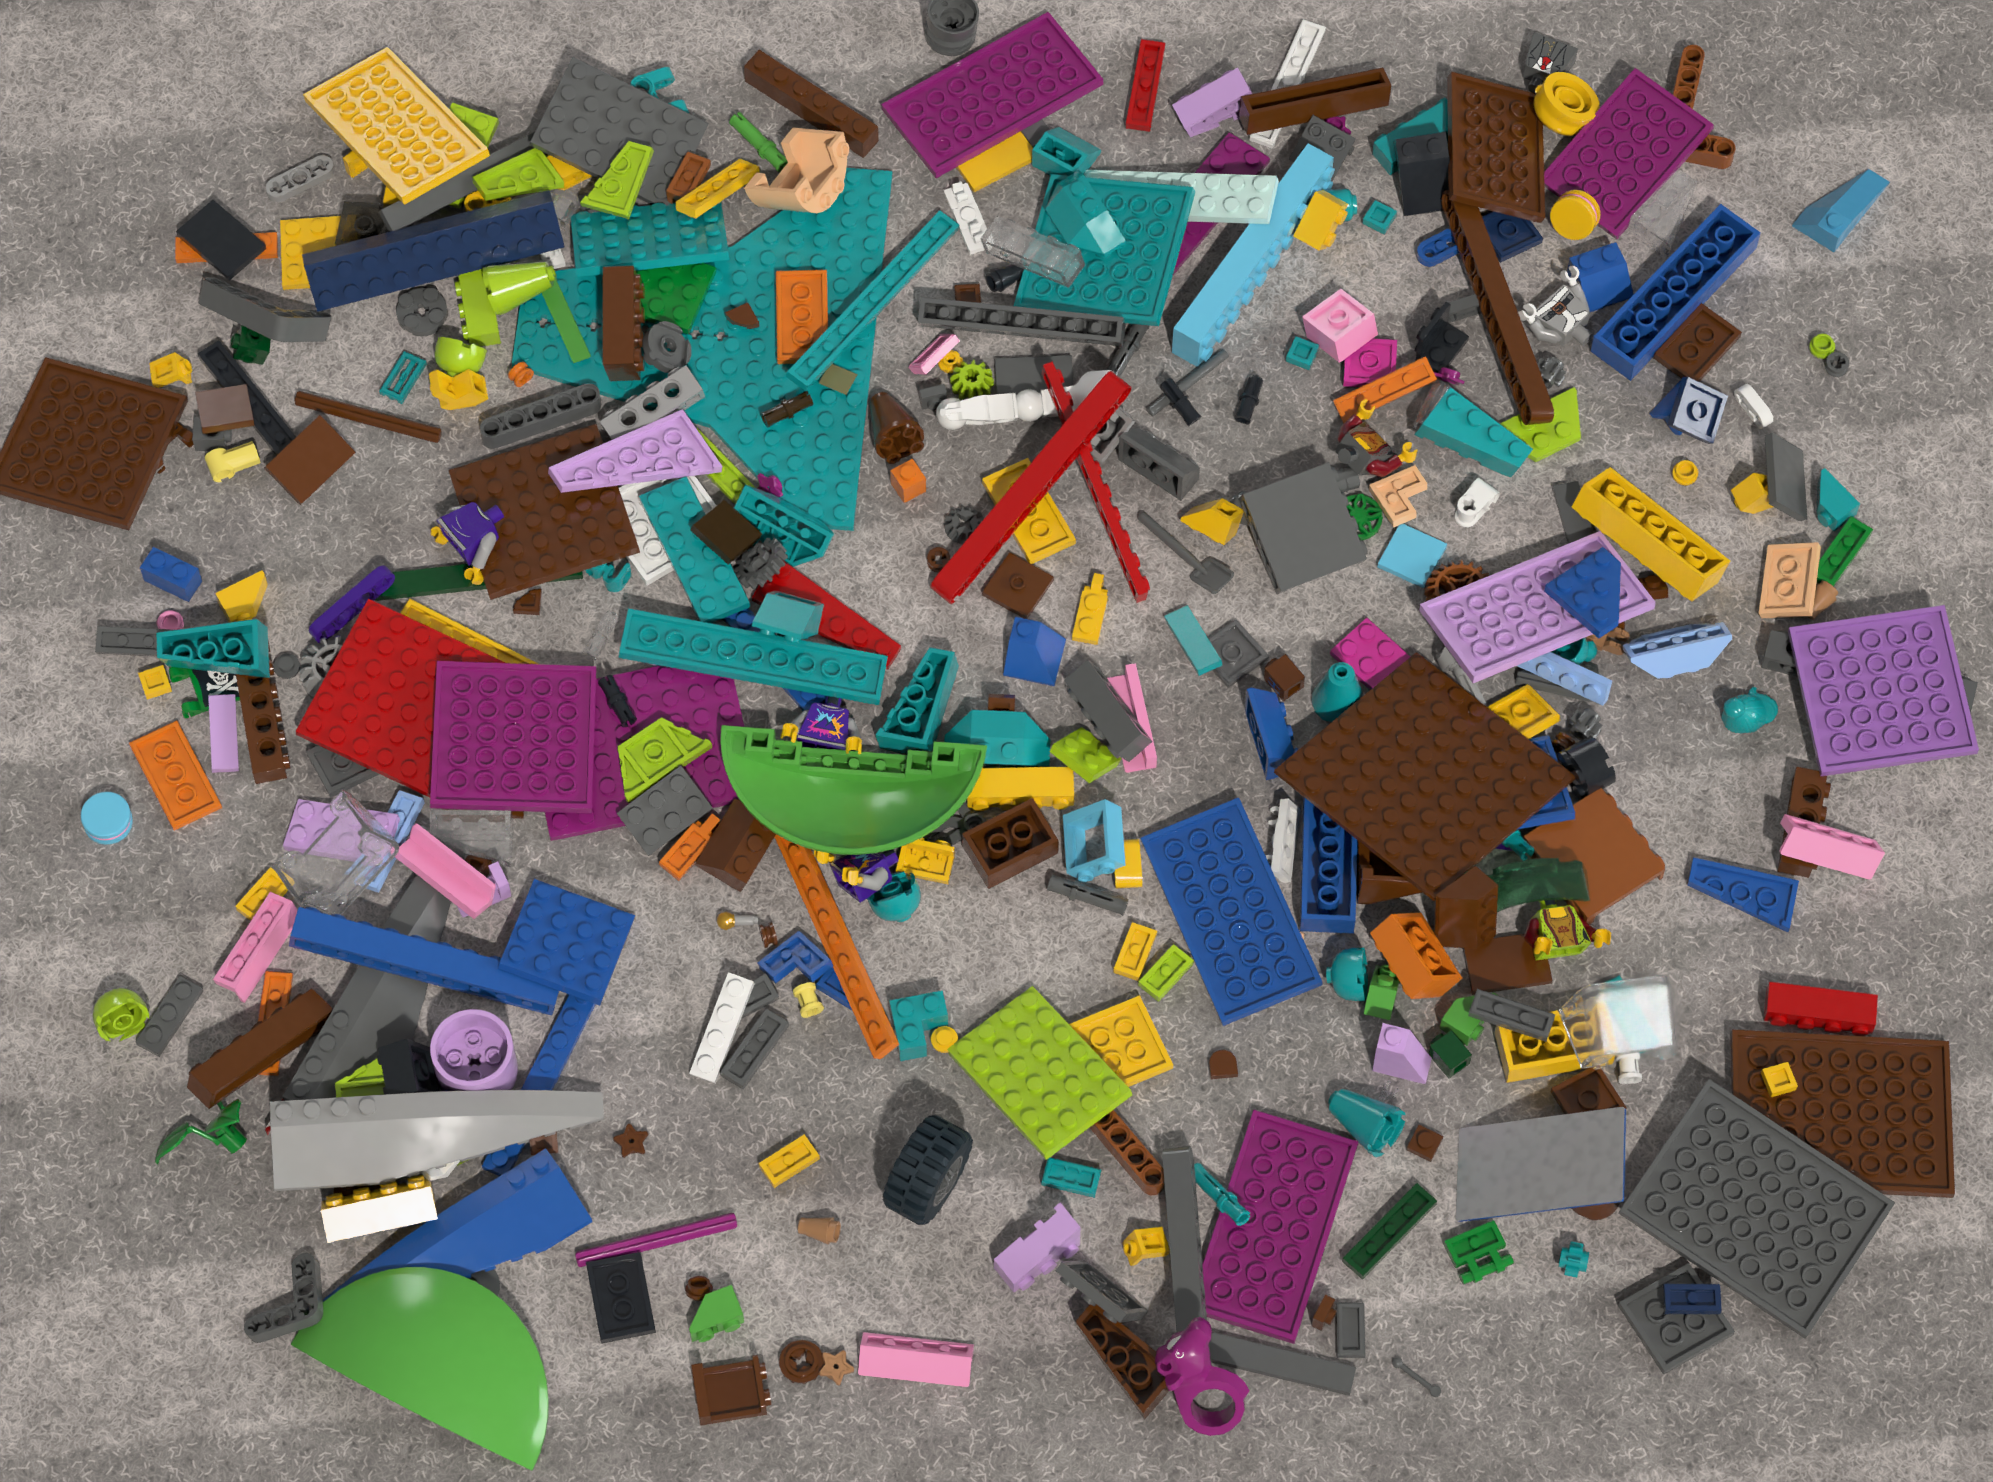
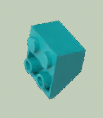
[1032,127,1101,176]
[752,591,824,642]

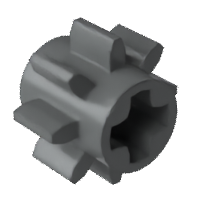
[1537,357,1566,389]
[1569,708,1603,740]

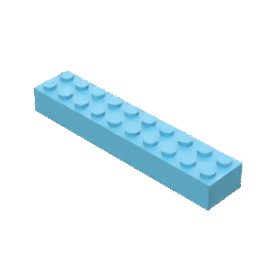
[1172,143,1335,367]

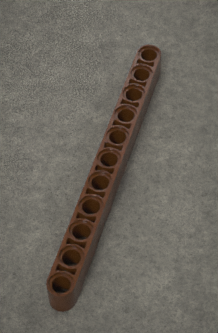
[1441,190,1554,425]

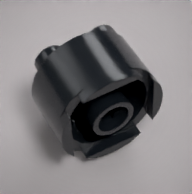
[1558,737,1616,800]

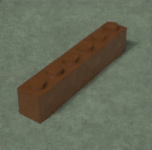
[744,50,879,158]
[1239,67,1392,135]
[187,988,333,1109]

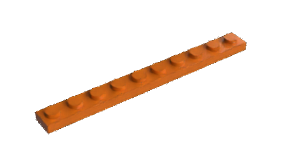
[775,834,899,1059]

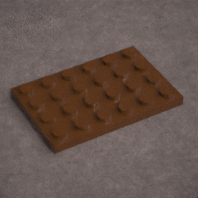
[1447,71,1545,223]

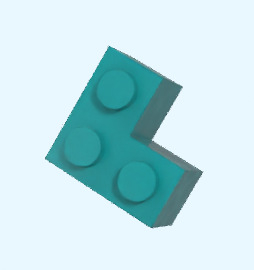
[889,990,948,1061]

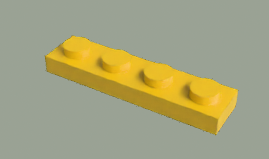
[676,159,760,219]

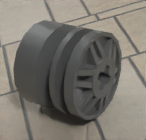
[924,0,979,56]

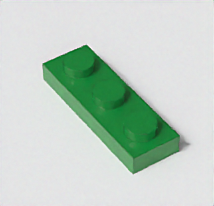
[1817,516,1873,587]

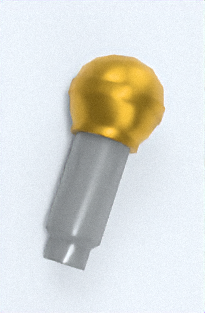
[717,912,758,930]

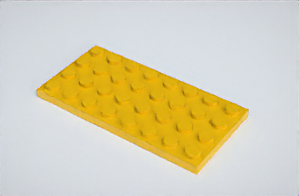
[303,47,490,205]

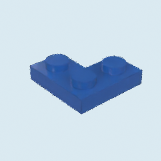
[757,931,833,984]

